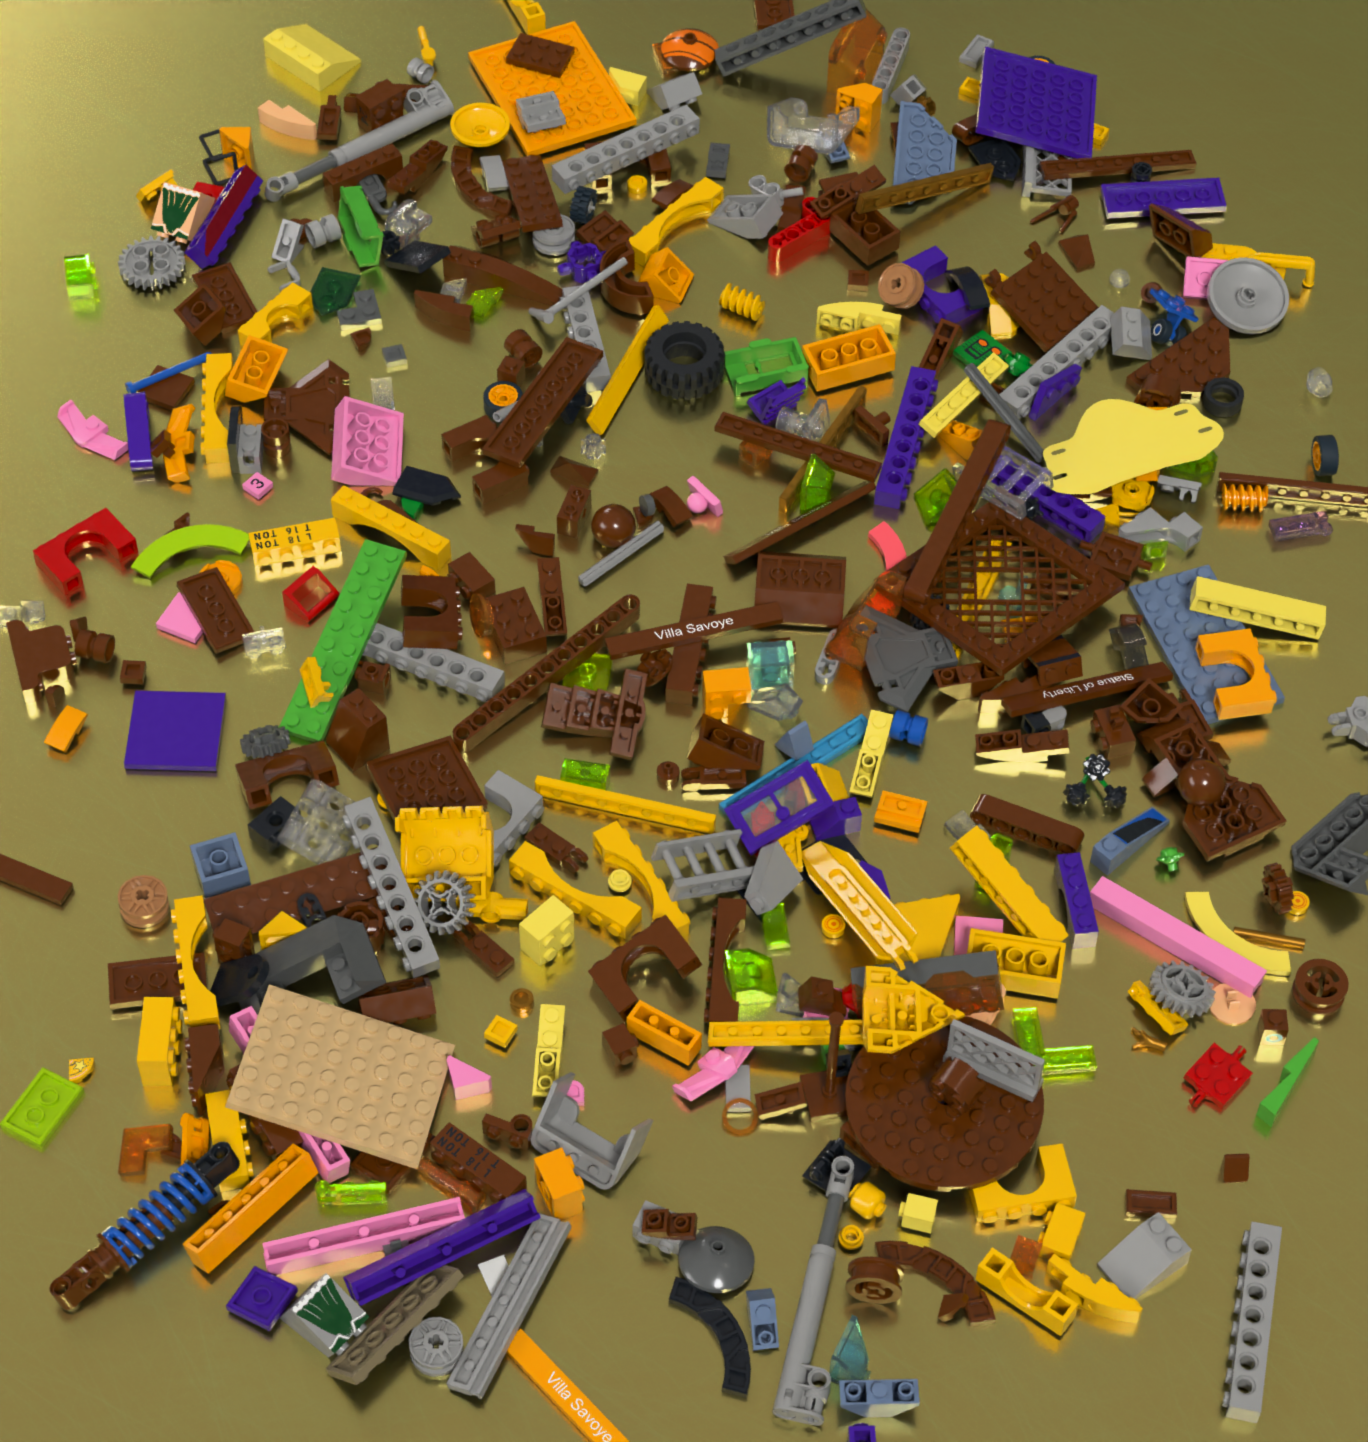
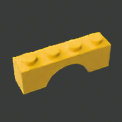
[238,282,313,346]
[975,1247,1078,1336]

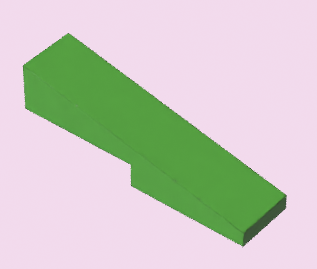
[1256,1037,1319,1127]

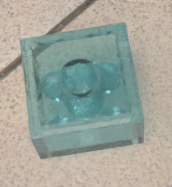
[746,640,795,692]

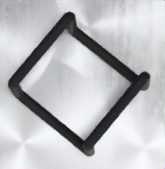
[199,129,238,186]

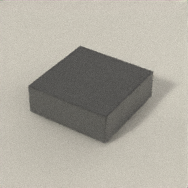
[382,344,407,368]

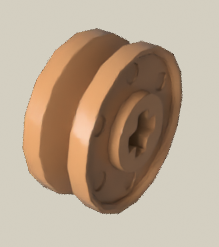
[878,263,924,309]
[117,875,169,928]

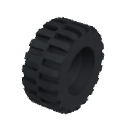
[645,321,724,400]

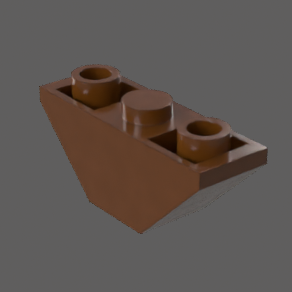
[933,662,1004,700]

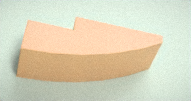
[258,100,317,140]

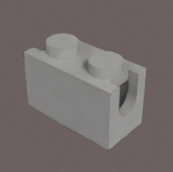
[237,424,264,474]

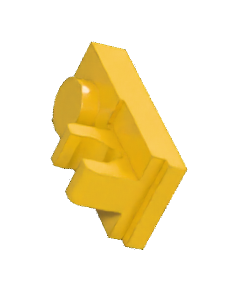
[136,169,178,203]
[299,657,334,708]

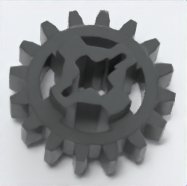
[240,725,291,758]

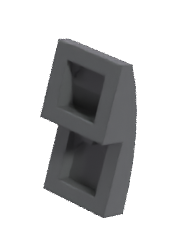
[706,143,730,178]

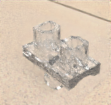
[242,625,286,659]

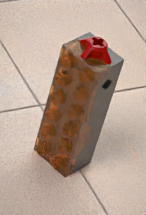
[842,950,1004,1020]

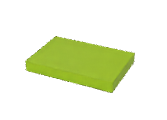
[0,1067,84,1149]

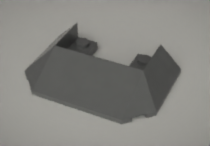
[1291,792,1368,895]
[239,915,387,1015]

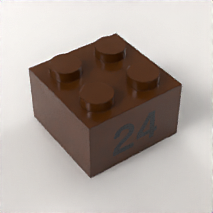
[356,79,403,133]

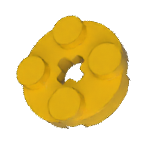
[1111,477,1154,512]

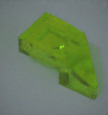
[466,287,504,319]

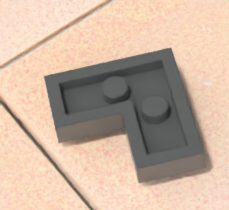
[337,289,382,331]

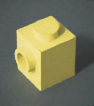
[898,1193,938,1234]

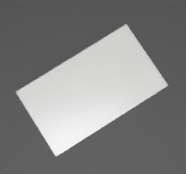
[478,1255,509,1297]

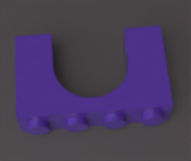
[901,245,984,323]

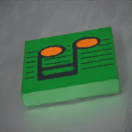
[953,330,1012,367]

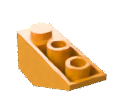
[938,420,983,460]

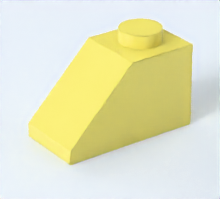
[609,67,647,106]

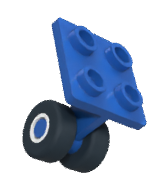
[1150,288,1199,345]

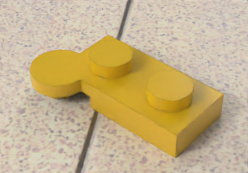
[777,825,809,872]

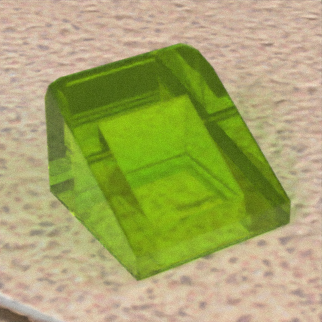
[1142,541,1169,560]

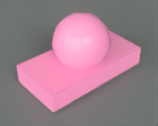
[687,476,723,517]

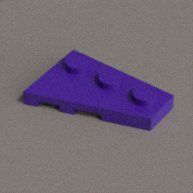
[1028,364,1082,421]

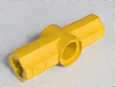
[456,892,528,923]

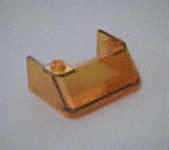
[827,7,888,96]

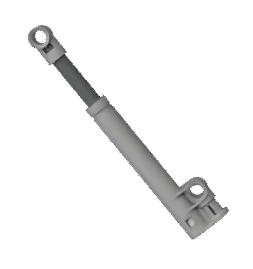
[264,80,454,202]
[772,1156,854,1426]

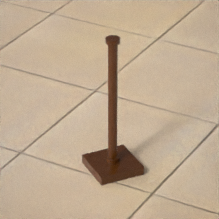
[799,1012,848,1122]

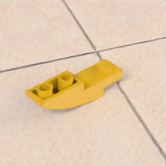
[1046,1254,1143,1323]

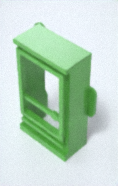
[337,186,383,267]
[724,337,809,396]

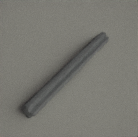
[964,363,1045,463]

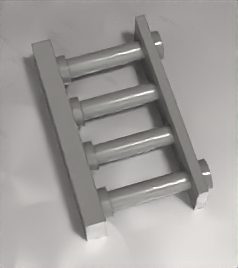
[651,829,754,902]

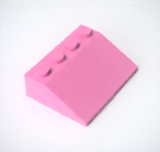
[331,396,404,486]

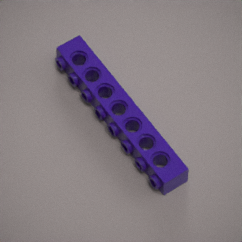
[874,366,939,509]

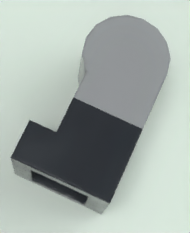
[1021,706,1067,734]

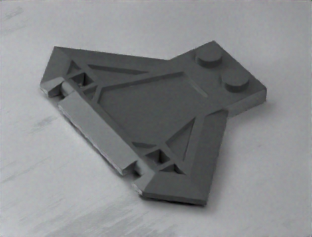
[852,605,958,712]

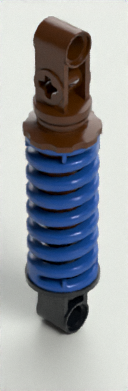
[49,1142,240,1310]

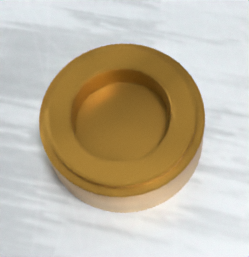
[510,988,534,1013]

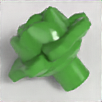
[1156,847,1185,871]

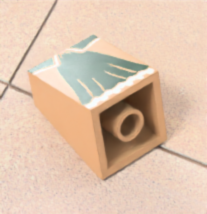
[151,182,215,244]

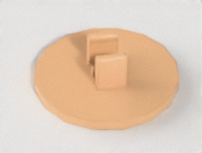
[1209,983,1256,1025]

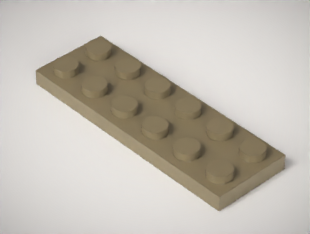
[325,1265,463,1385]

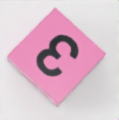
[242,472,273,500]

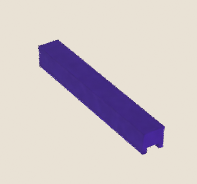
[343,1189,541,1306]

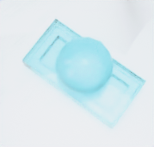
[998,575,1028,619]

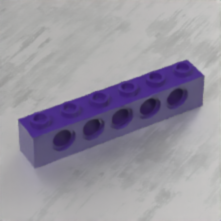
[988,453,1106,543]

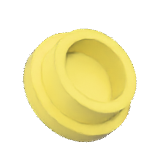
[608,869,632,892]

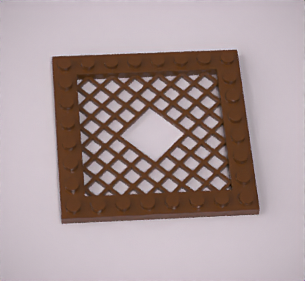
[874,497,1125,676]

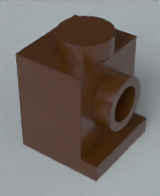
[355,661,391,695]

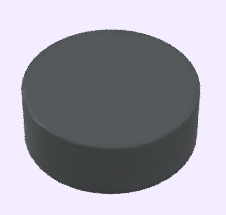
[639,494,656,517]

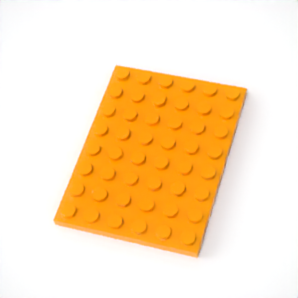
[468,21,637,156]

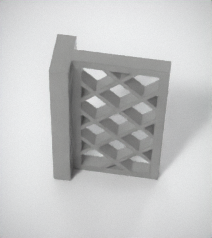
[1022,145,1072,197]
[943,1019,1045,1102]

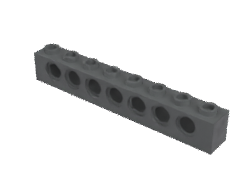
[715,0,867,76]

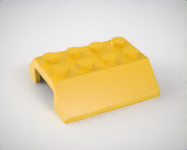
[395,806,494,902]

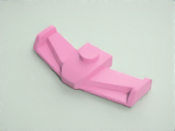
[57,400,129,460]
[672,1046,755,1101]

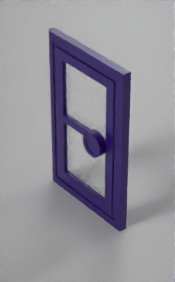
[724,760,836,855]

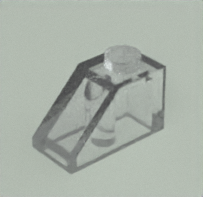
[747,683,803,721]

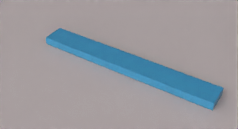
[719,714,868,820]

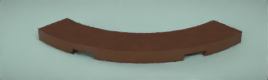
[451,145,513,216]
[875,1241,996,1327]

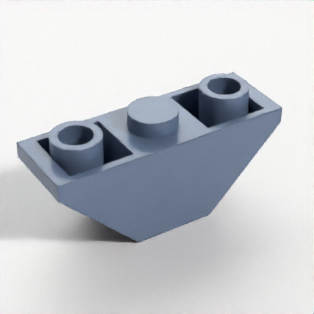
[839,1379,920,1417]

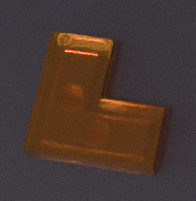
[118,1124,173,1177]

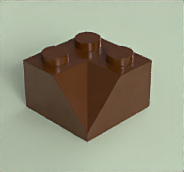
[174,283,226,346]

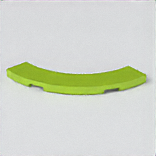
[131,524,250,579]

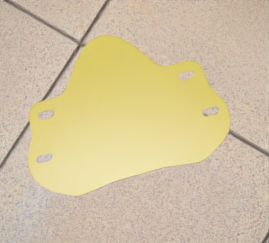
[1043,399,1224,494]

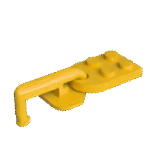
[1200,243,1315,287]

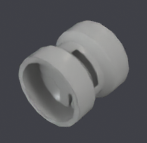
[407,57,434,84]

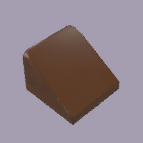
[344,93,359,113]
[1221,1153,1250,1183]

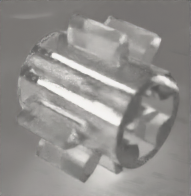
[581,433,606,460]

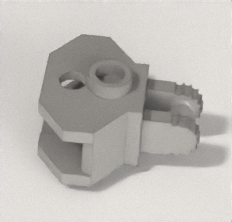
[1327,696,1368,746]

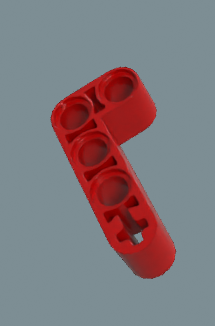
[768,197,831,263]

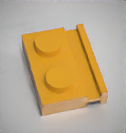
[874,790,928,833]

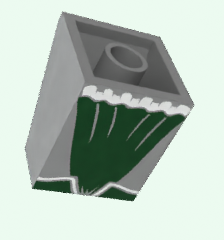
[279,1273,369,1358]

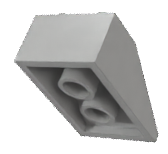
[707,194,783,239]
[1097,1212,1192,1299]

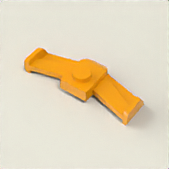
[163,404,195,483]

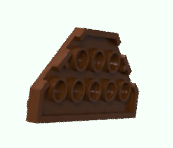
[1126,317,1230,398]

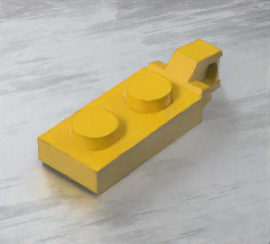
[1128,980,1188,1035]

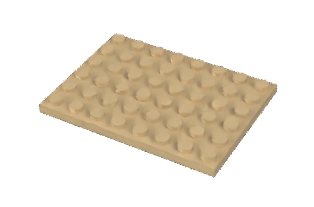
[225,984,455,1169]

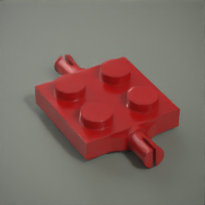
[1183,1042,1253,1109]

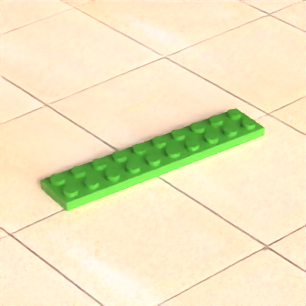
[279,539,407,743]

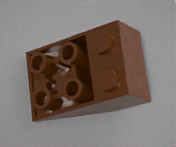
[184,1024,225,1116]

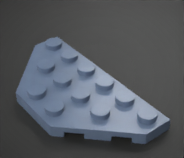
[893,101,957,204]

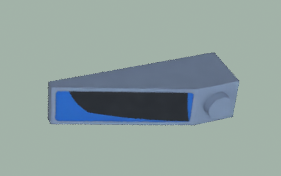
[1090,806,1170,876]

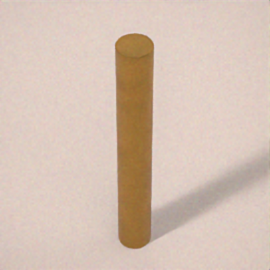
[1233,927,1305,948]

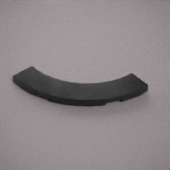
[669,1277,751,1398]

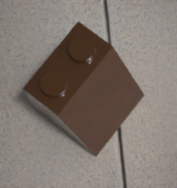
[326,688,390,772]

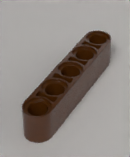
[970,794,1085,854]

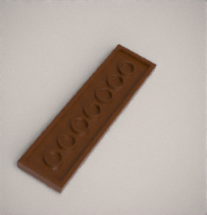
[482,337,603,468]
[203,847,395,935]

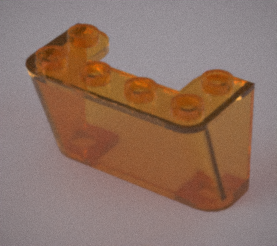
[825,571,907,671]

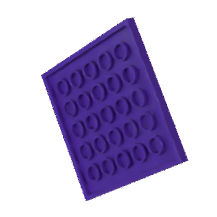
[975,46,1097,158]

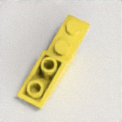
[816,302,902,335]
[849,710,893,798]
[532,1004,565,1097]

